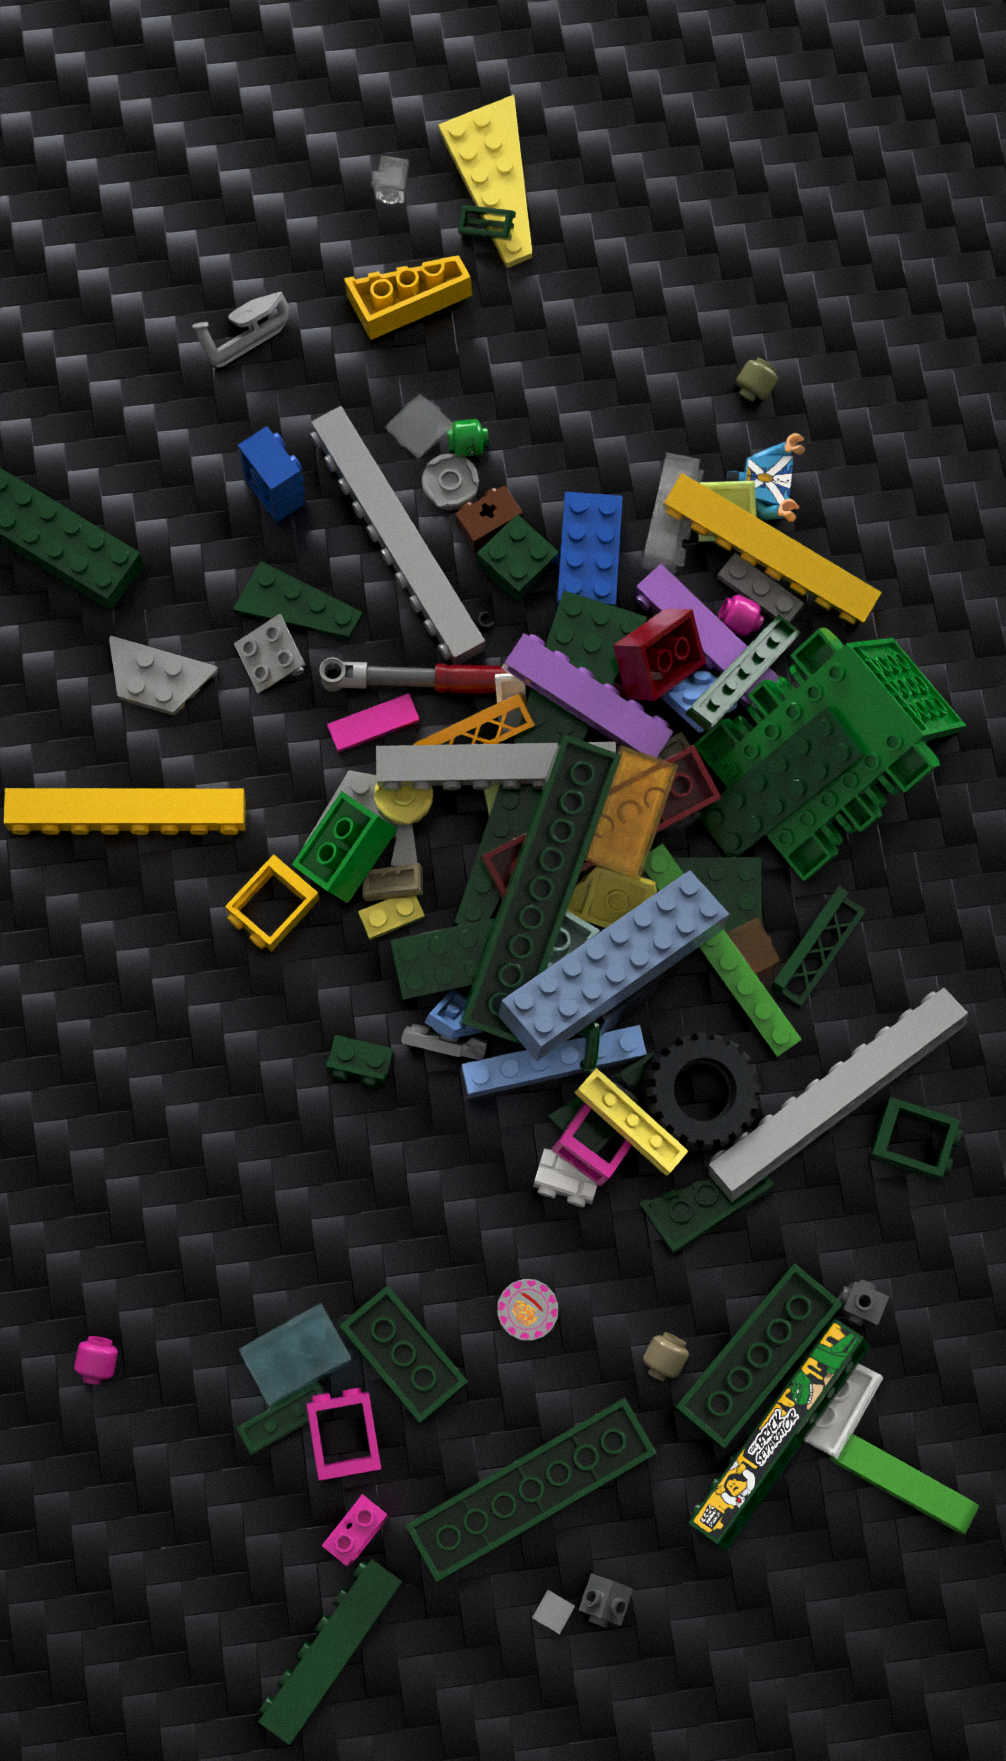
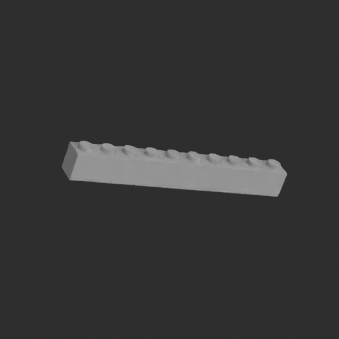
[309,406,485,664]
[709,988,968,1202]

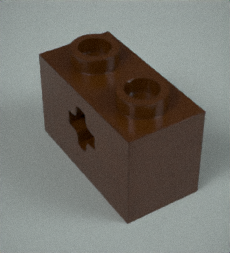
[456,485,523,551]

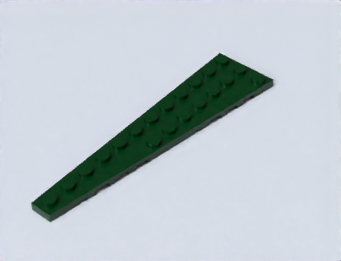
[454,590,647,926]

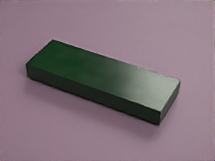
[236,1381,333,1456]

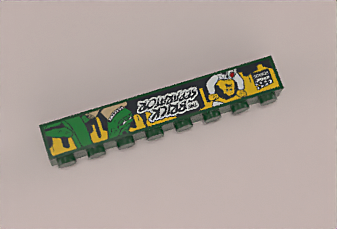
[689,1318,871,1551]

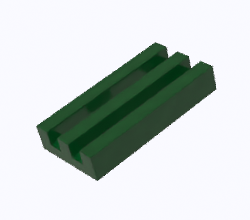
[457,205,516,241]

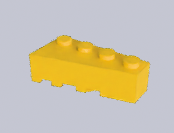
[344,255,473,340]

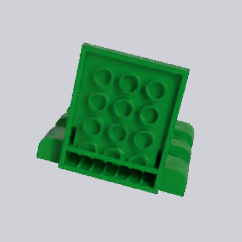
[694,628,967,882]

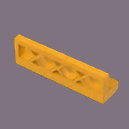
[413,692,535,745]

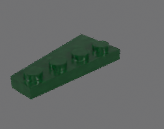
[233,561,363,640]
[547,1052,655,1154]
[639,1176,774,1255]

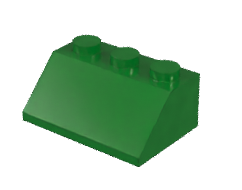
[292,791,398,903]

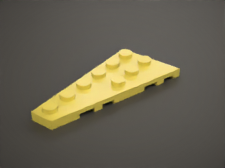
[438,95,532,268]

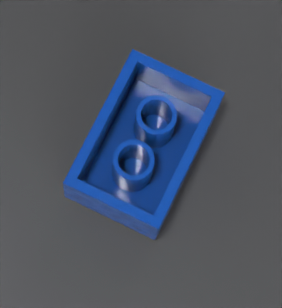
[238,426,306,523]

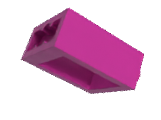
[551,1102,632,1186]
[306,1387,381,1481]
[322,1494,389,1567]

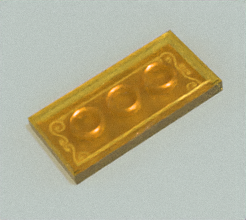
[584,746,678,880]

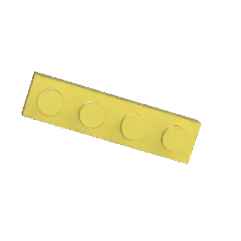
[574,1068,688,1176]

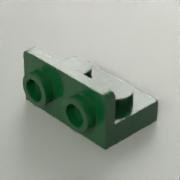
[325,1035,394,1088]

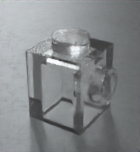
[371,156,409,204]

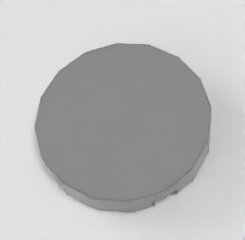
[422,453,479,510]

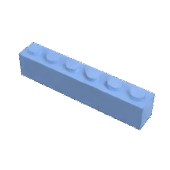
[461,1025,647,1098]

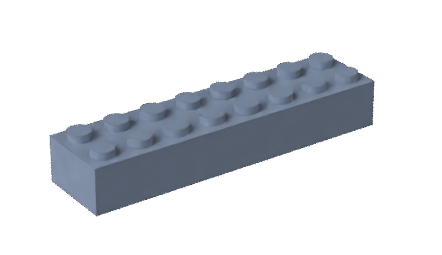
[498,870,729,1061]

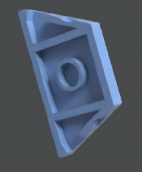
[660,671,737,733]

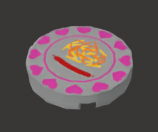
[497,1279,559,1341]

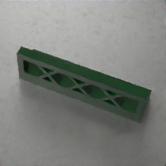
[771,886,866,1008]

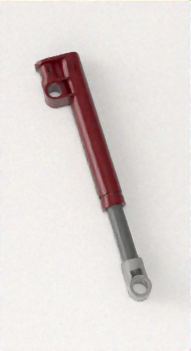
[319,657,632,700]

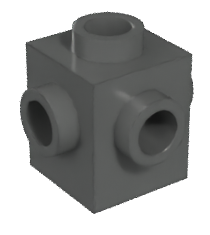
[838,1280,889,1328]
[579,1574,633,1628]

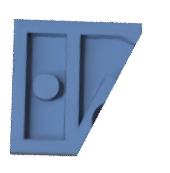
[424,989,484,1039]

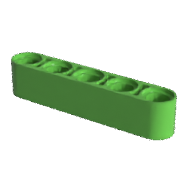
[829,1433,979,1535]

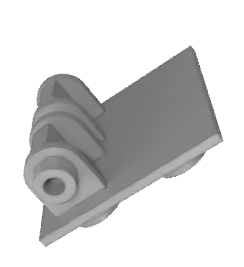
[234,614,305,694]

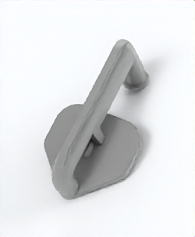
[192,292,290,367]

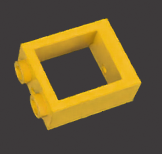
[225,854,319,952]

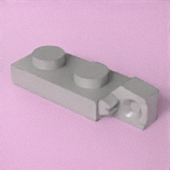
[401,1024,487,1060]

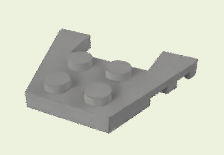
[304,770,418,867]

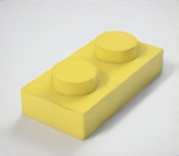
[358,895,425,940]

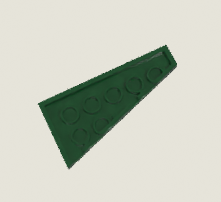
[583,857,762,947]

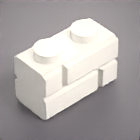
[533,1148,597,1207]

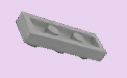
[717,553,804,623]

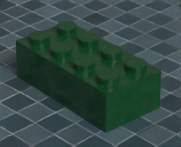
[389,918,496,1000]
[340,1285,468,1425]

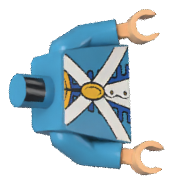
[726,433,805,522]

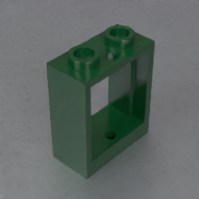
[868,1096,962,1182]

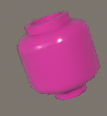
[718,594,764,637]
[74,1336,118,1385]

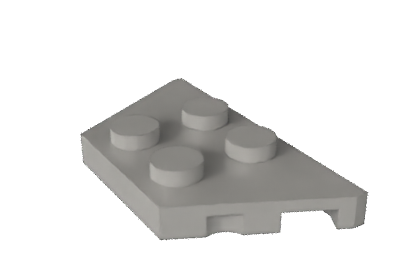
[109,636,218,716]

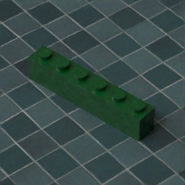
[258,1559,402,1745]

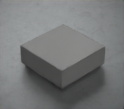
[532,1590,575,1634]

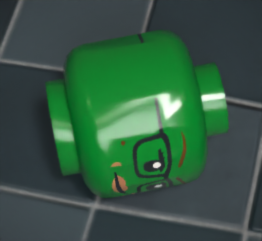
[447,419,489,458]

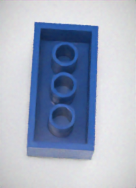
[556,492,623,612]

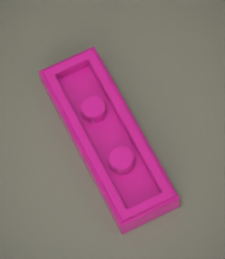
[327,693,420,753]

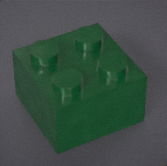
[477,514,559,603]

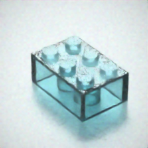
[238,1303,352,1407]

